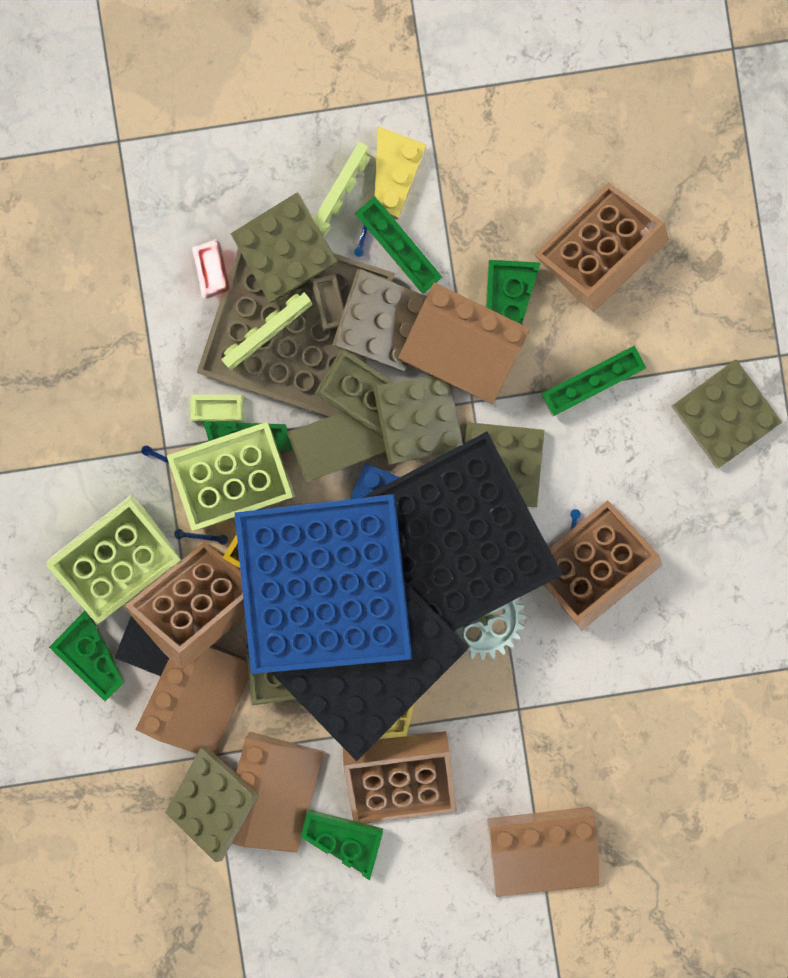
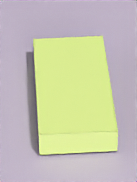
[190,395,244,422]

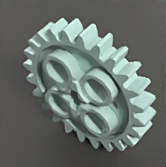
[455,597,526,660]

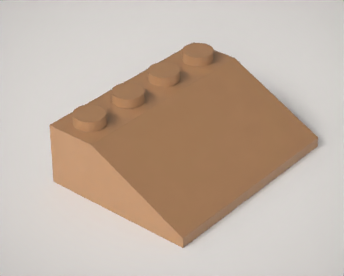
[534,183,669,312]
[398,282,530,405]
[543,500,662,631]
[125,541,245,670]
[135,644,249,754]
[232,731,324,853]
[343,731,457,824]
[487,807,599,897]

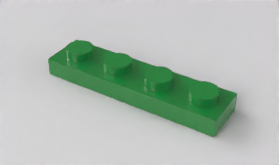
[355,196,442,294]
[541,345,646,417]

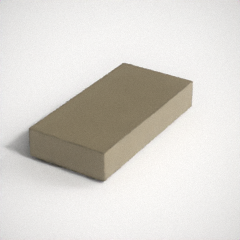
[311,273,345,332]

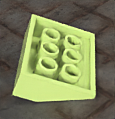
[167,422,296,531]
[46,494,181,624]

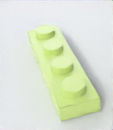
[314,141,370,238]
[221,292,313,370]

